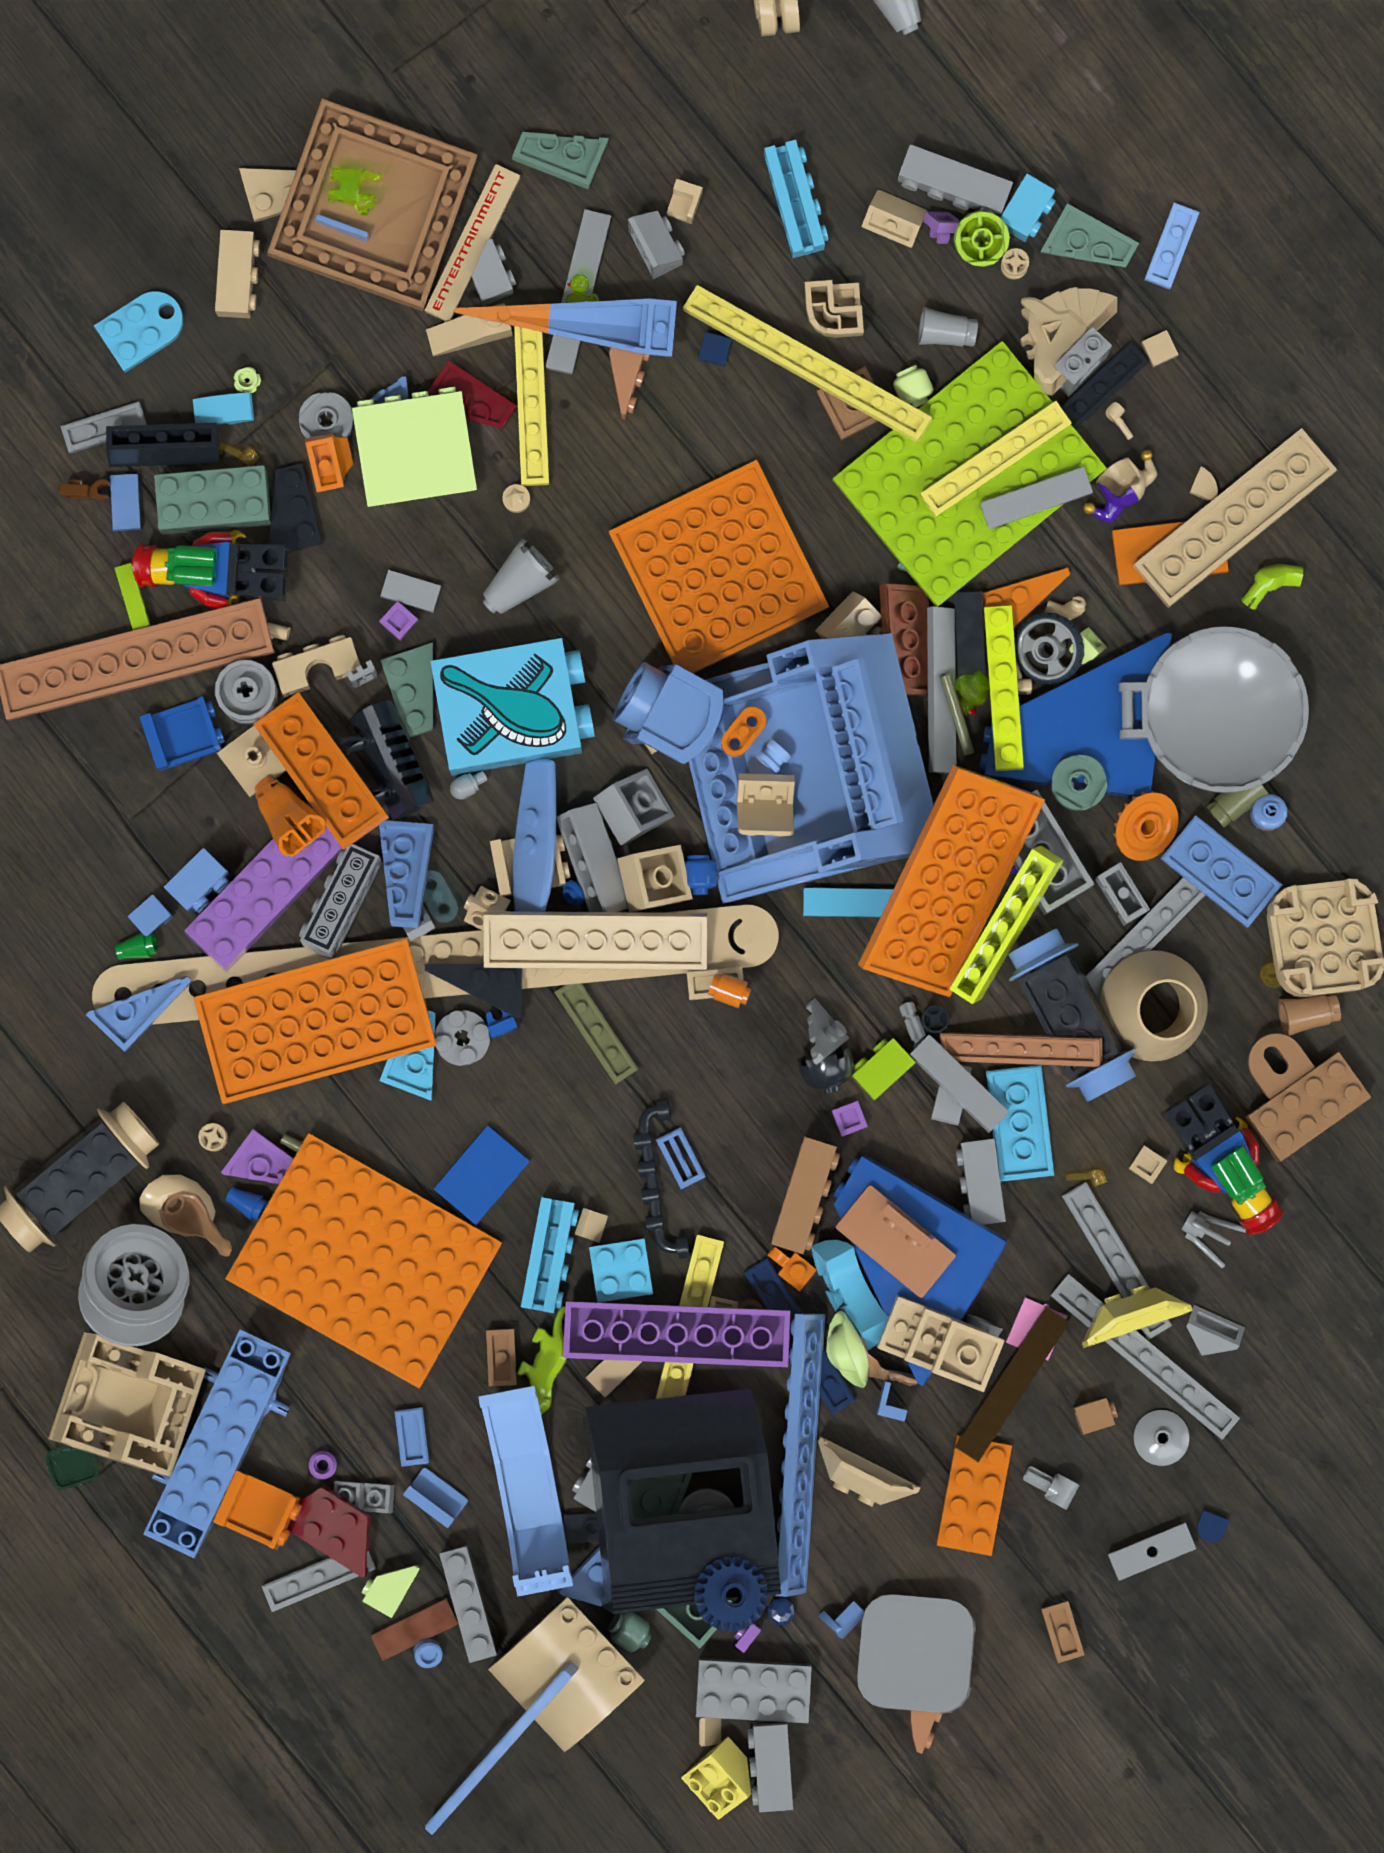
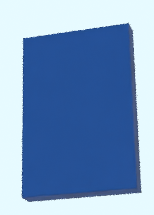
[434,1125,530,1225]

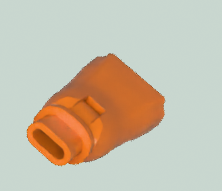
[254,776,326,857]

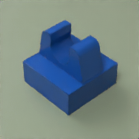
[486,1010,518,1039]

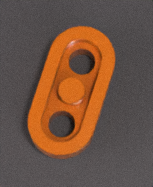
[721,707,766,757]

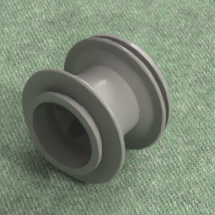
[78,1224,189,1346]

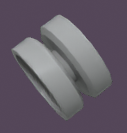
[215,660,278,724]

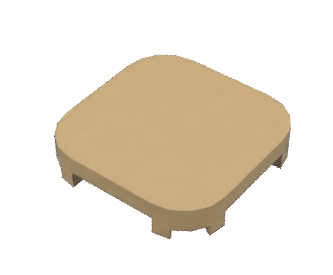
[1267,879,1384,997]

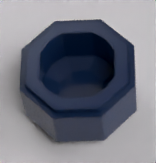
[768,1597,795,1625]

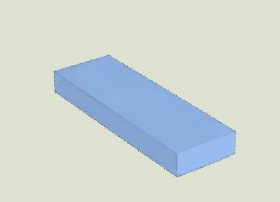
[1144,203,1199,290]

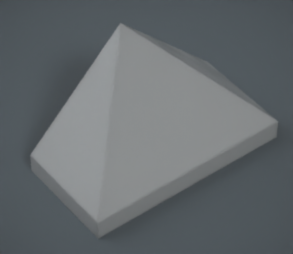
[1186,1305,1245,1356]

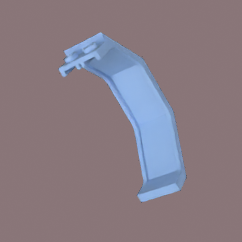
[479,1385,573,1596]

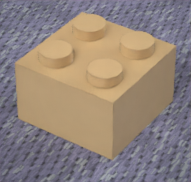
[618,845,692,913]

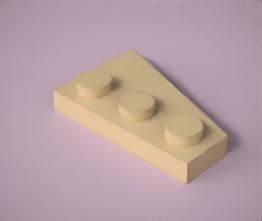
[239,168,296,222]

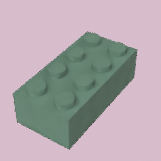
[154,465,271,535]

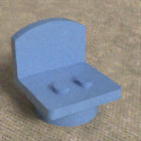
[613,662,723,764]

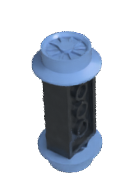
[1008,929,1136,1102]

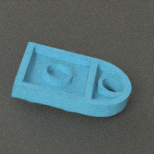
[94,292,183,373]

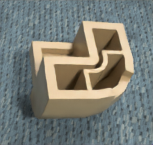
[804,280,864,338]

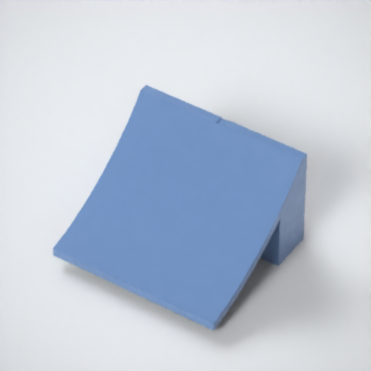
[689,633,933,904]

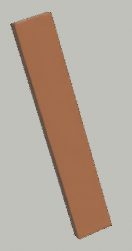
[940,1032,1103,1067]

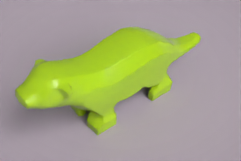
[517,1306,567,1415]

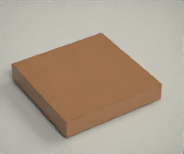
[816,366,879,441]

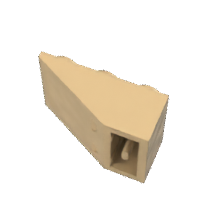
[815,592,882,639]

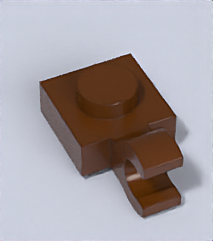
[59,479,110,502]

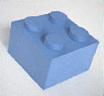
[164,848,232,915]

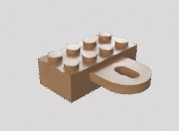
[1245,1034,1371,1162]

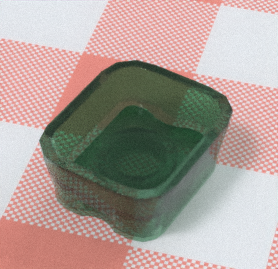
[45,1445,99,1490]

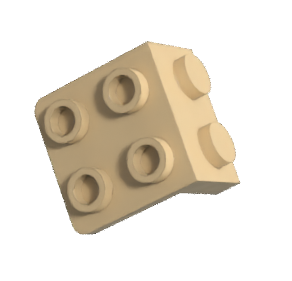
[737,773,795,837]

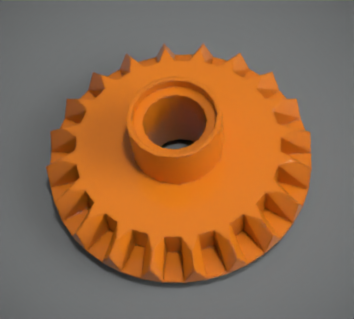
[1113,791,1178,861]

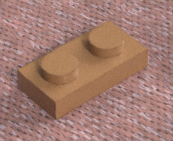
[486,1329,517,1386]
[1041,1600,1084,1663]

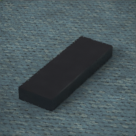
[955,591,987,676]

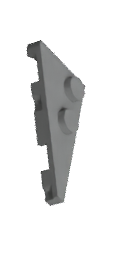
[806,998,849,1065]

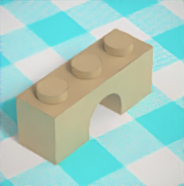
[272,635,361,698]

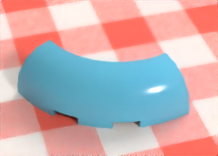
[811,1240,888,1351]

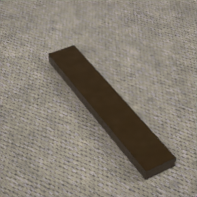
[955,1307,1070,1463]

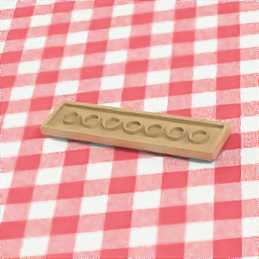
[1133,428,1337,608]
[483,911,707,970]

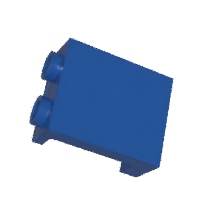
[140,696,225,772]

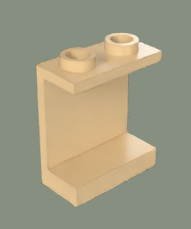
[490,834,570,897]

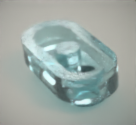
[423,870,458,923]

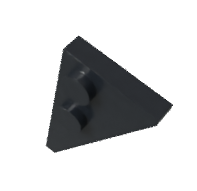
[425,964,522,1019]

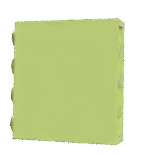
[352,387,477,507]

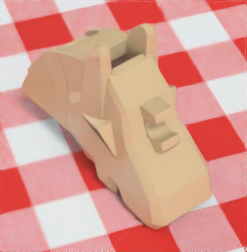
[1020,287,1117,395]

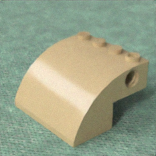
[48,1332,206,1477]
[488,1596,645,1752]

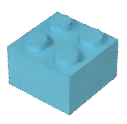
[589,1239,653,1303]

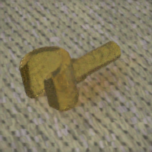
[219,443,259,466]
[1066,1169,1107,1187]

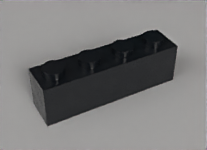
[106,422,219,467]

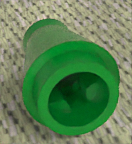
[115,932,158,960]

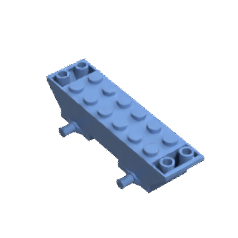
[144,1330,291,1558]

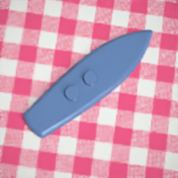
[512,758,556,912]

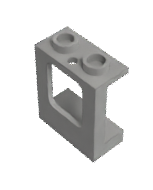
[1054,327,1112,397]

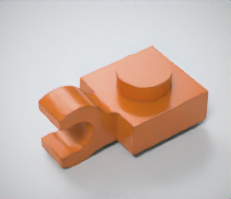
[768,1247,816,1292]

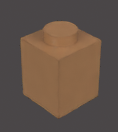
[1073,1397,1118,1435]

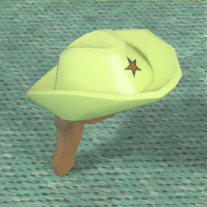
[826,1311,917,1388]

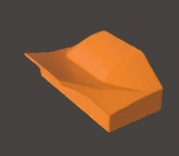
[305,434,354,493]

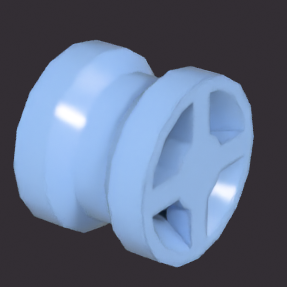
[756,740,791,775]

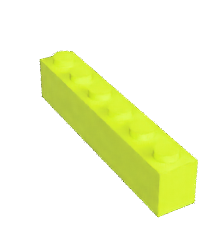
[950,845,1064,1004]

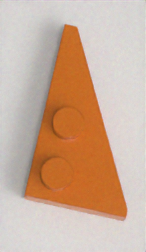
[983,568,1070,628]

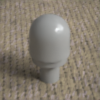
[450,771,488,800]

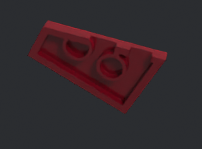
[428,360,518,429]

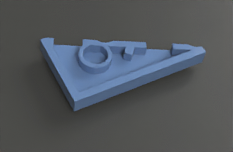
[86,976,192,1052]

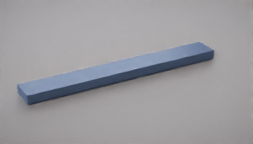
[425,1662,578,1835]

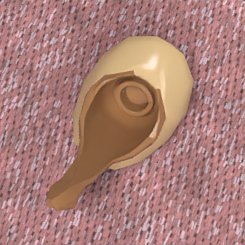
[139,1175,232,1256]

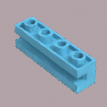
[764,140,828,258]
[521,1197,579,1313]

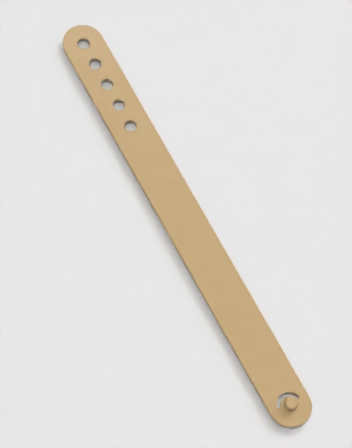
[92,905,779,1025]

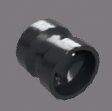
[921,1005,949,1034]

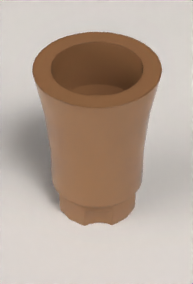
[1278,995,1341,1036]

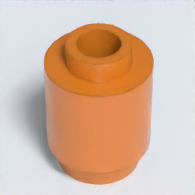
[708,973,751,1008]

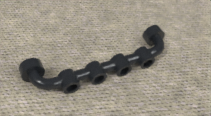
[634,1098,691,1259]

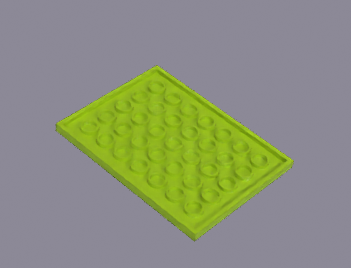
[832,341,1107,607]

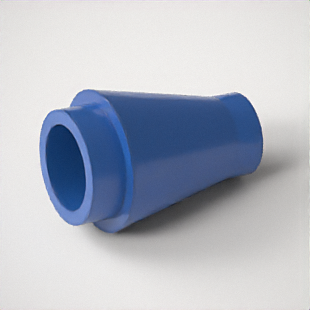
[226,1187,269,1221]

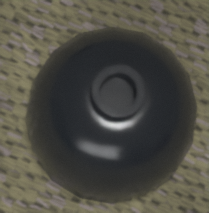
[797,1047,854,1094]

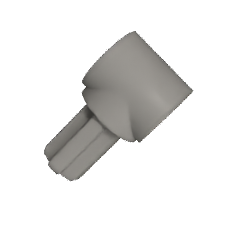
[1023,1466,1079,1510]

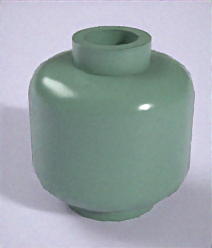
[608,1612,651,1652]

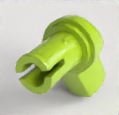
[1241,564,1303,610]

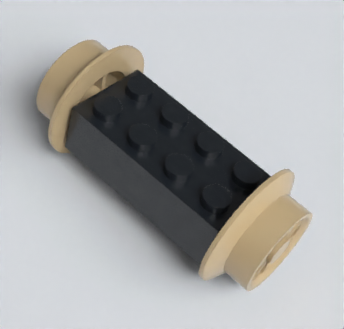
[0,1102,159,1253]

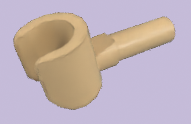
[1106,402,1133,440]
[1016,662,1032,695]

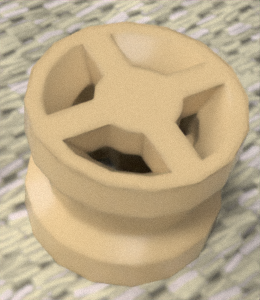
[1001,248,1029,280]
[198,1123,228,1152]

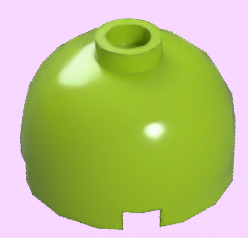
[953,211,1010,267]

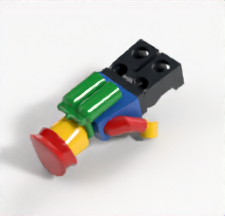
[132,530,290,609]
[1160,1084,1284,1235]

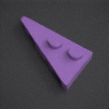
[221,1129,294,1184]

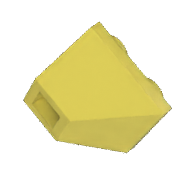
[681,1737,751,1820]

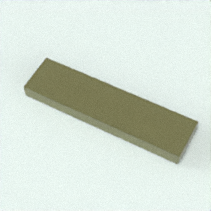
[554,983,638,1085]

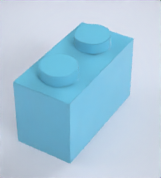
[1000,174,1056,242]

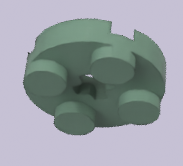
[1051,755,1107,811]

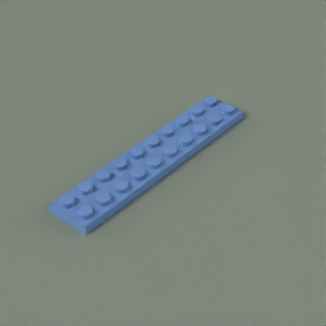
[776,1313,825,1597]

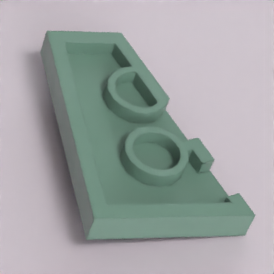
[512,132,609,189]
[1040,204,1139,268]
[380,643,433,738]

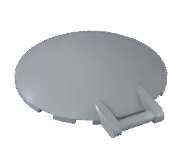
[1119,627,1309,793]

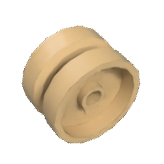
[754,0,800,37]

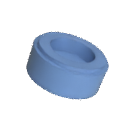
[414,1639,443,1668]

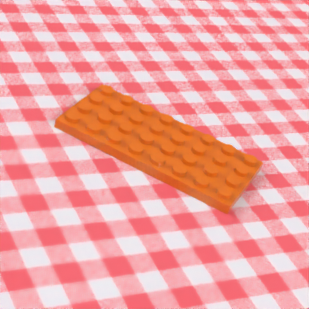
[858,765,1045,997]
[193,938,437,1105]

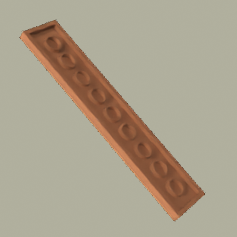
[0,598,275,721]

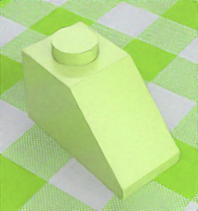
[361,1565,421,1618]

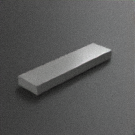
[979,467,1093,530]
[909,1035,1009,1133]
[262,1551,376,1612]

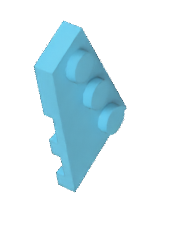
[379,1010,436,1101]

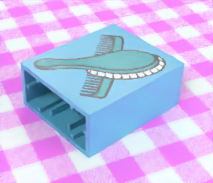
[430,638,595,776]

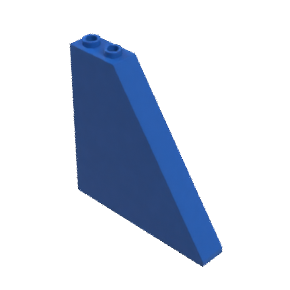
[979,633,1172,798]
[834,1155,1009,1386]

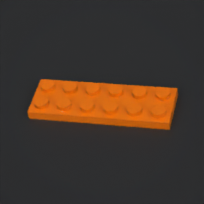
[254,692,389,850]

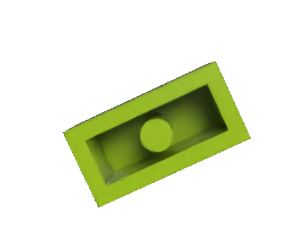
[851,1038,916,1101]

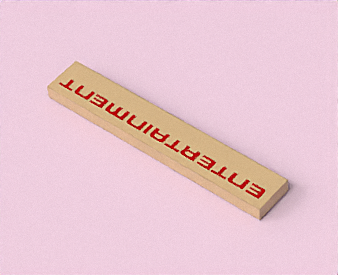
[425,164,521,322]

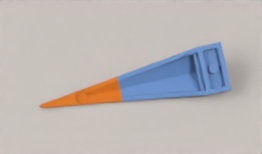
[453,299,677,357]

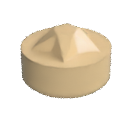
[503,484,530,513]

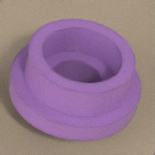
[309,1451,337,1479]

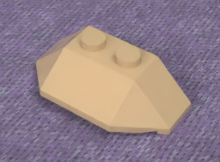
[817,1436,921,1507]

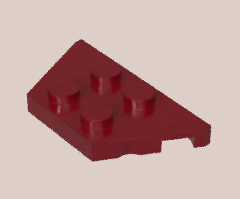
[287,1486,371,1578]

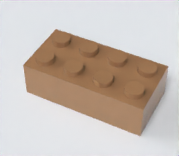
[770,1137,840,1254]

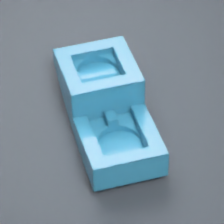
[193,393,254,425]

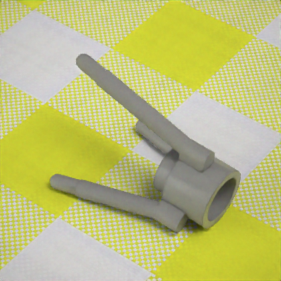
[1181,1211,1246,1268]

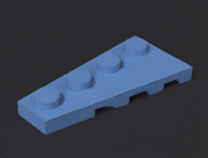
[379,820,434,928]

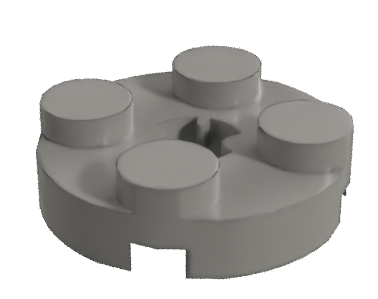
[299,392,354,438]
[435,1011,490,1066]

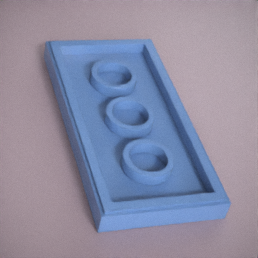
[1161,815,1282,928]

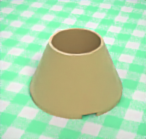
[1098,950,1208,1061]

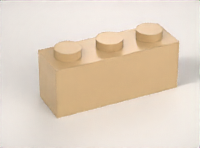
[215,230,260,318]

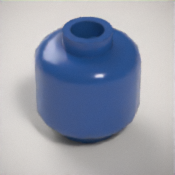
[684,855,717,895]

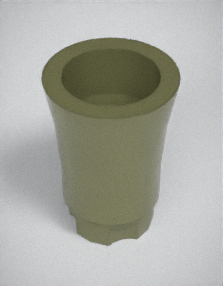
[1207,785,1268,828]

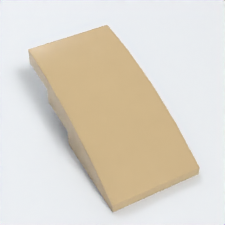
[877,1295,1005,1392]

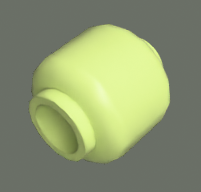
[893,365,934,408]

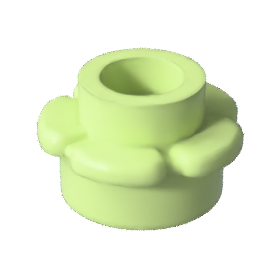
[234,367,261,393]

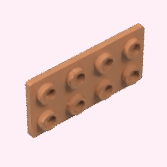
[836,1185,956,1298]

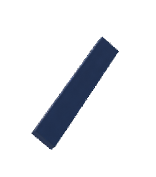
[744,1258,856,1415]

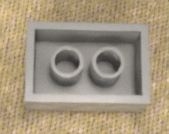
[748,1721,793,1812]

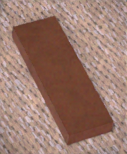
[371,1598,459,1661]

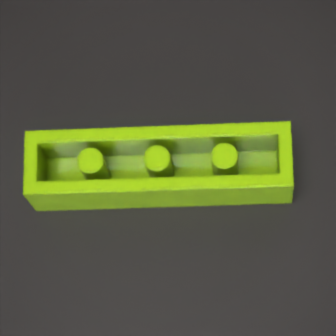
[115,563,151,631]

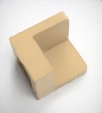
[667,179,703,224]

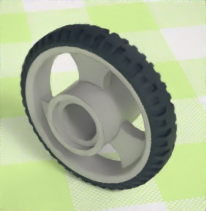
[1014,613,1084,684]

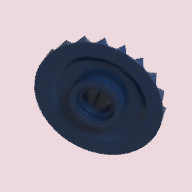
[694,1557,768,1632]

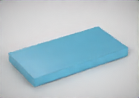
[986,1065,1054,1182]

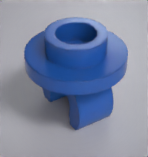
[563,879,585,907]

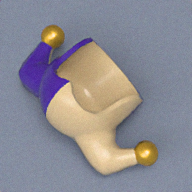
[1083,450,1157,524]

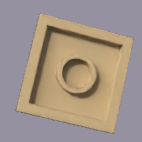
[217,726,286,798]

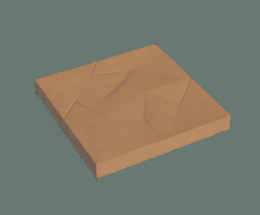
[267,99,477,311]

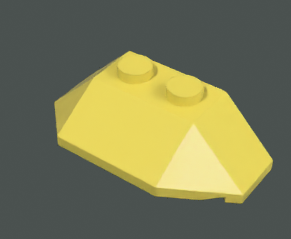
[1082,1285,1193,1348]

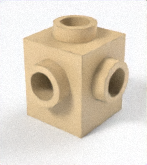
[464,886,511,931]

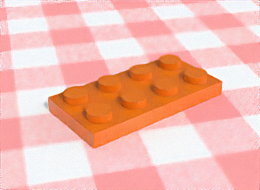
[936,1435,1012,1556]

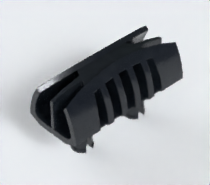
[339,700,434,821]

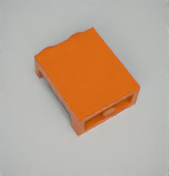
[213,1470,302,1550]

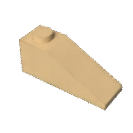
[426,303,513,357]

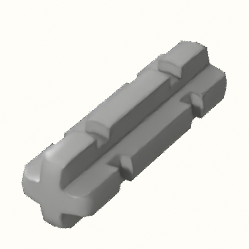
[900,1001,926,1049]

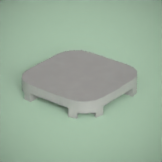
[857,1595,976,1714]

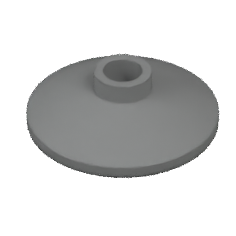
[1133,1410,1189,1466]

